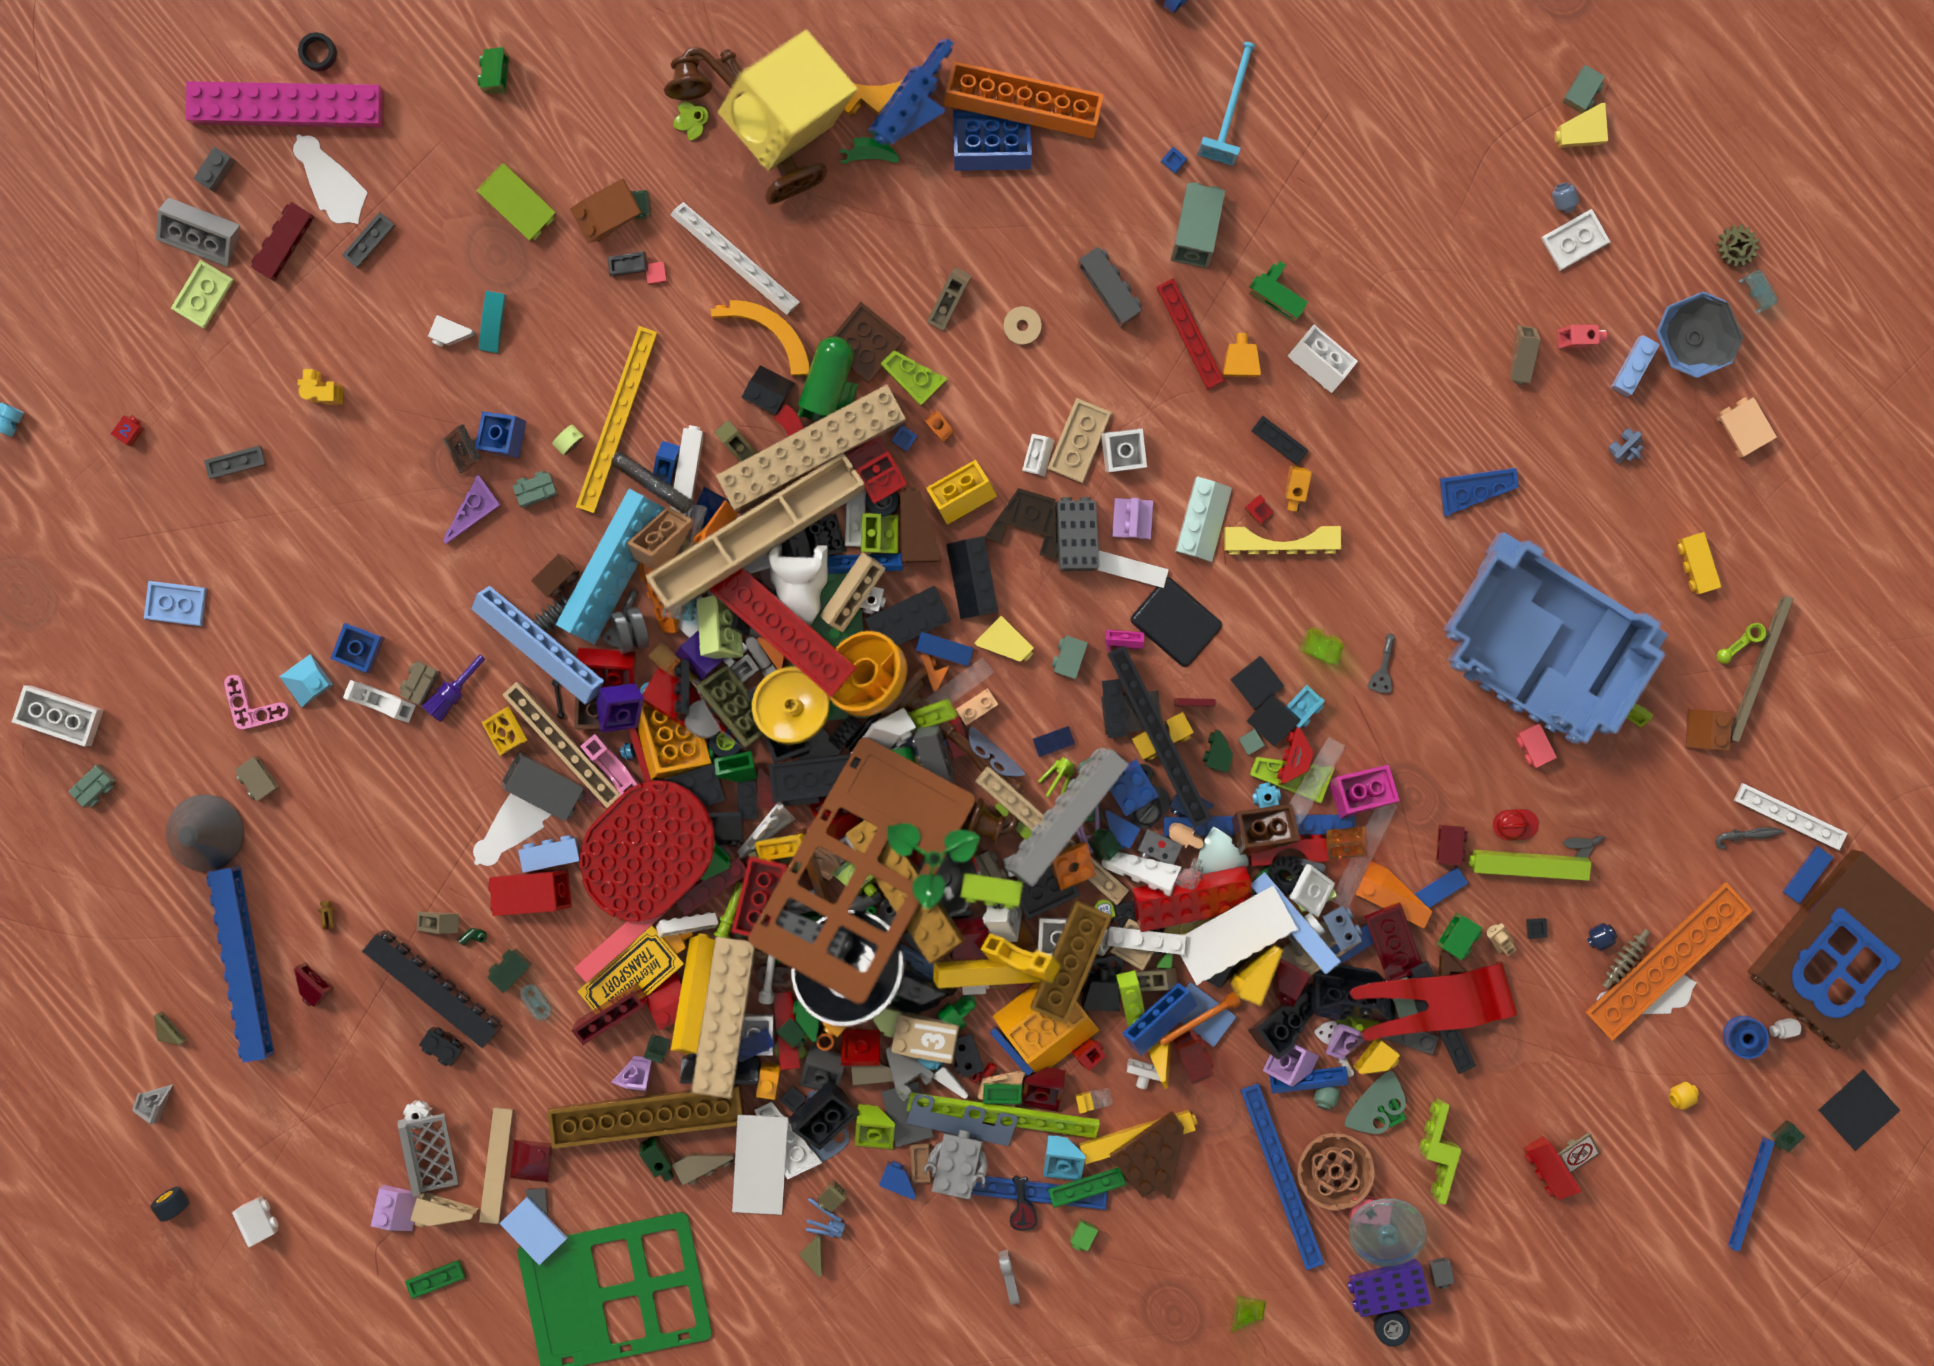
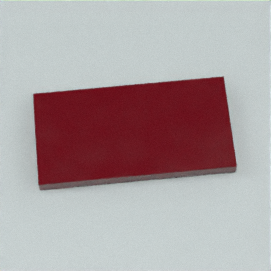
[1364,902,1422,981]

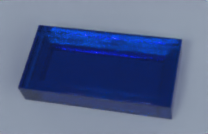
[1033,726,1075,757]
[738,1028,775,1063]

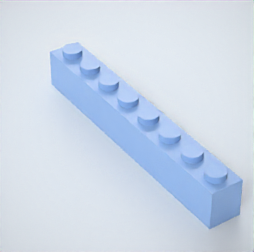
[471,586,604,704]

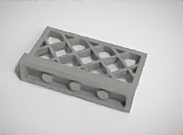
[398,1114,458,1197]

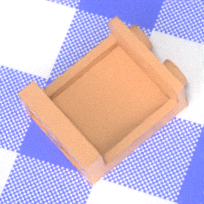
[1716,397,1777,458]

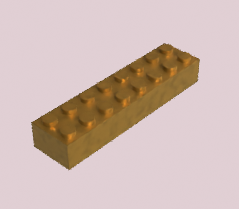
[846,820,966,963]

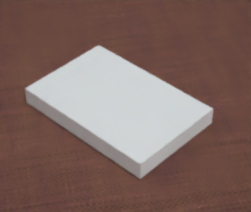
[1541,209,1610,271]

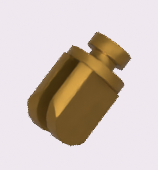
[317,900,335,930]

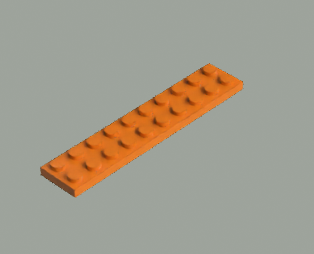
[1585,882,1753,1041]

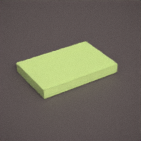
[170,259,234,329]

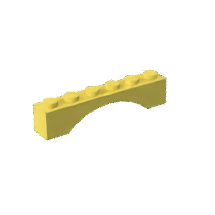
[1224,526,1341,555]

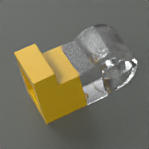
[1075,1088,1113,1113]

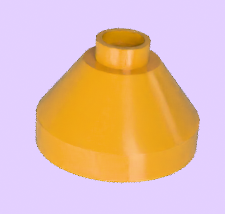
[828,631,907,716]

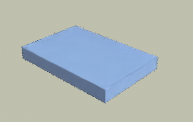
[144,581,207,626]
[500,1196,568,1265]

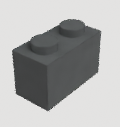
[193,147,236,193]

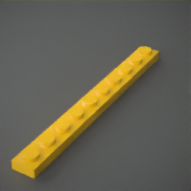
[576,326,658,514]

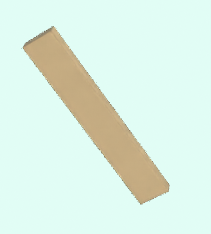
[479,1107,514,1224]

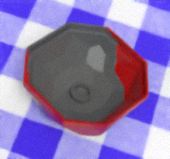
[910,848,981,917]

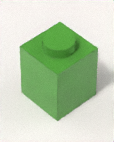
[1070,1219,1098,1251]

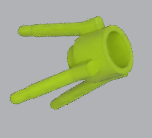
[1038,757,1075,797]

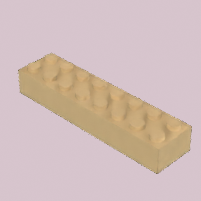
[692,937,756,1098]

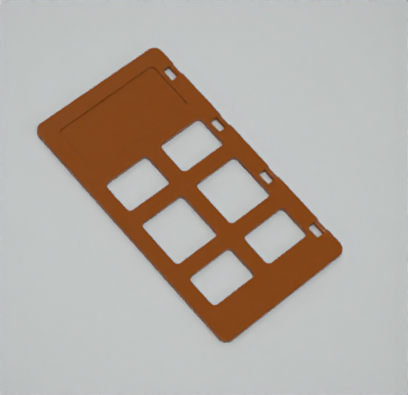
[748,737,975,1004]

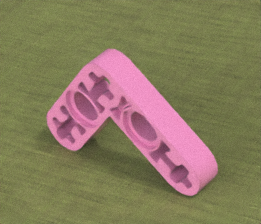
[224,675,290,729]

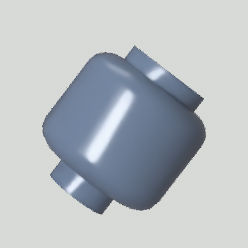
[1552,182,1580,213]

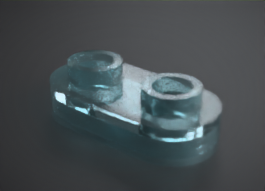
[520,984,551,1020]

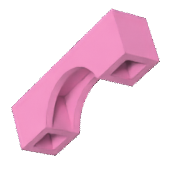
[580,734,640,795]

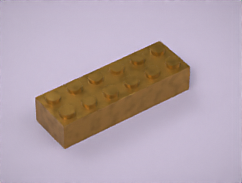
[1030,900,1112,1024]

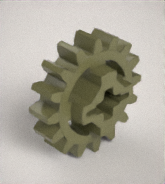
[1716,225,1760,267]

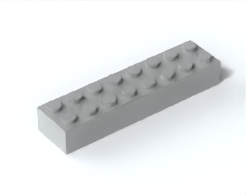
[1005,748,1129,886]

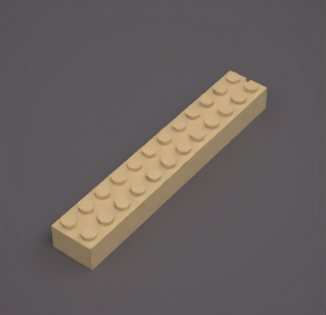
[646,453,865,614]

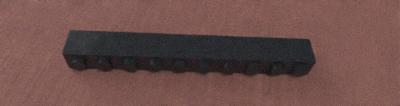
[1107,645,1211,828]

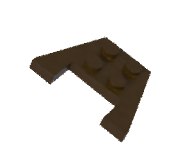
[984,488,1057,560]

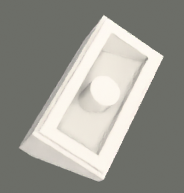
[1022,434,1054,476]

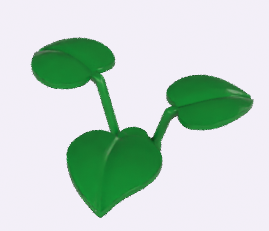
[887,823,980,909]

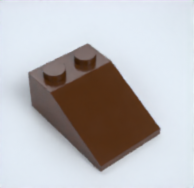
[1231,804,1300,855]

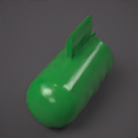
[798,337,859,421]

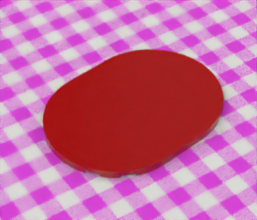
[579,780,715,922]

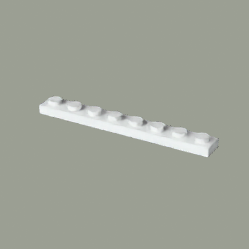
[671,202,799,315]

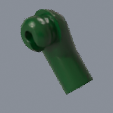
[458,928,487,946]

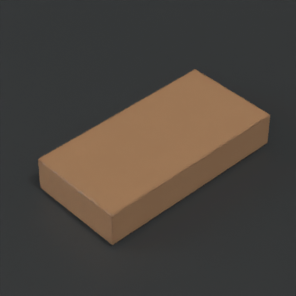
[910,1143,931,1183]

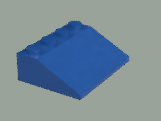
[953,110,1031,171]

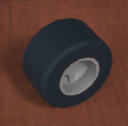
[1374,1310,1410,1347]

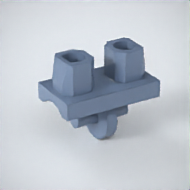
[1609,428,1644,465]

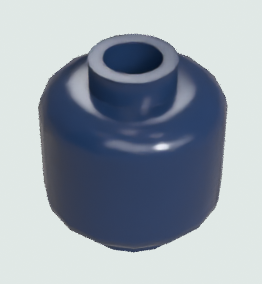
[1587,923,1618,951]

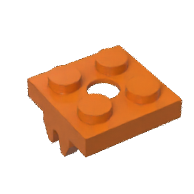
[1050,841,1096,890]

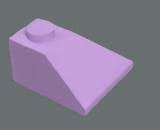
[1263,1044,1319,1087]

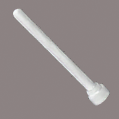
[758,955,775,1004]

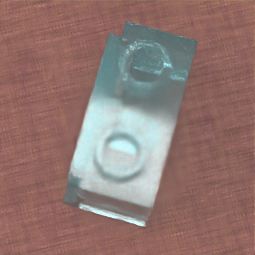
[1739,269,1778,314]

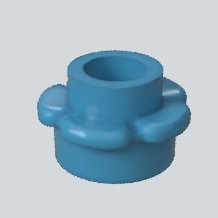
[620,742,636,761]

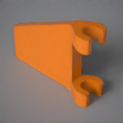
[693,500,738,544]

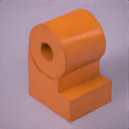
[924,410,954,442]

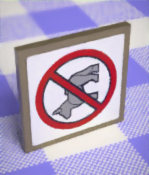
[1558,1132,1600,1173]

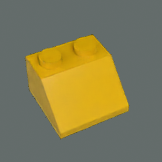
[1353,1038,1400,1074]

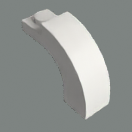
[343,680,416,723]

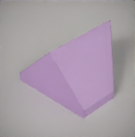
[1326,1024,1367,1060]
[611,1056,652,1091]

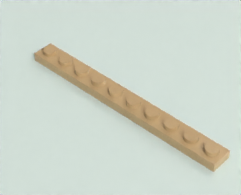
[975,767,1129,905]

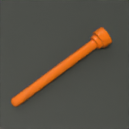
[1160,991,1241,1045]

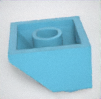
[279,654,333,708]
[1043,1135,1085,1181]

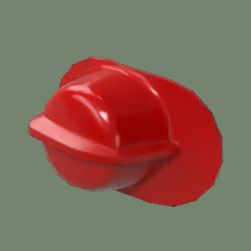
[1492,809,1539,840]

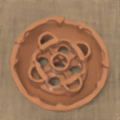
[1297,1133,1375,1210]

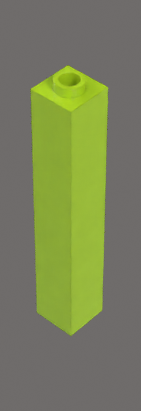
[1469,850,1591,881]

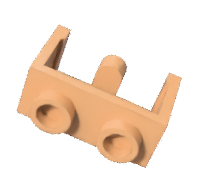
[956,688,998,725]

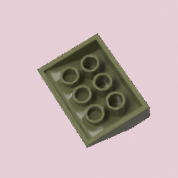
[696,665,763,747]

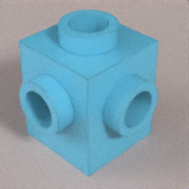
[1252,782,1281,808]

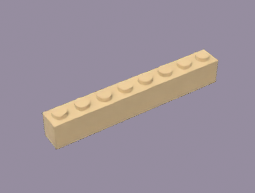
[503,682,621,808]

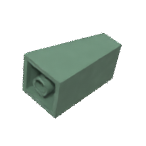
[1170,182,1225,268]

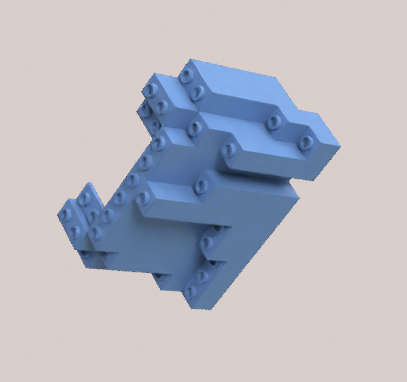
[1443,532,1668,744]

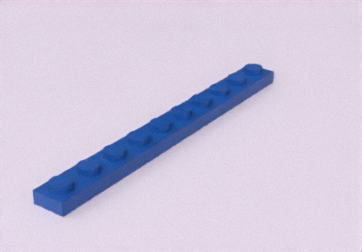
[1163,814,1356,836]
[1240,1083,1324,1270]

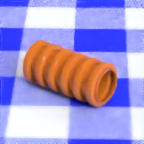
[816,1030,835,1051]

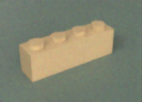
[820,552,886,632]

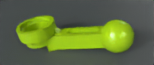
[1716,623,1766,664]

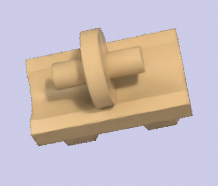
[1487,923,1516,957]

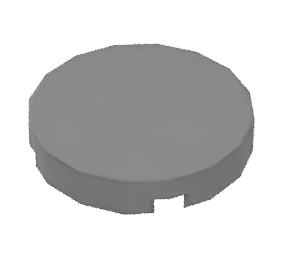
[685,700,720,739]

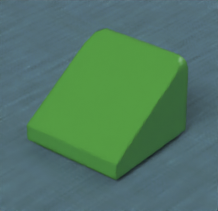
[1156,953,1173,968]

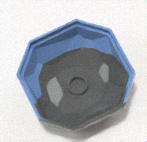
[1656,291,1744,378]

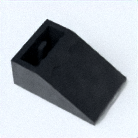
[781,514,846,558]

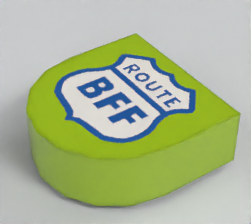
[1094,899,1115,917]

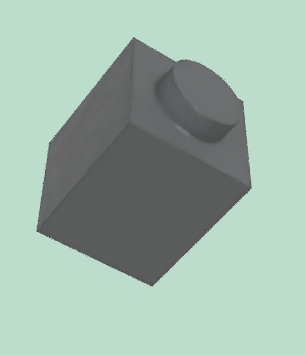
[1428,1257,1455,1289]

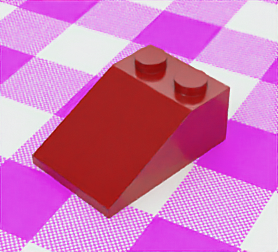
[647,970,682,1030]

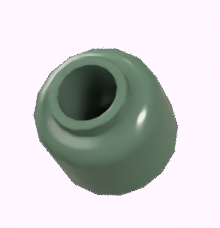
[1313,1086,1341,1111]

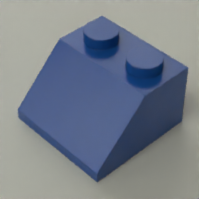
[475,411,527,458]

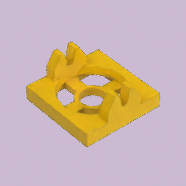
[481,706,527,756]

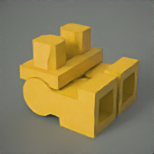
[298,369,343,405]

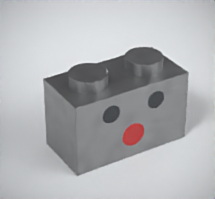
[1137,829,1182,865]

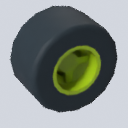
[709,730,742,757]

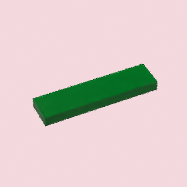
[1048,1167,1127,1209]

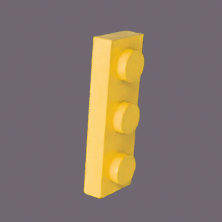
[754,834,804,860]

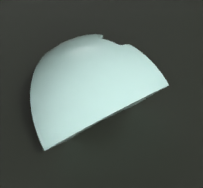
[1196,827,1250,875]

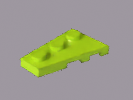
[880,350,948,406]

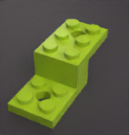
[1419,1098,1461,1205]

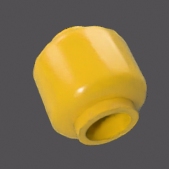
[1669,1082,1699,1110]

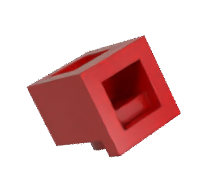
[1071,1039,1106,1071]

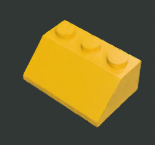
[926,460,997,525]

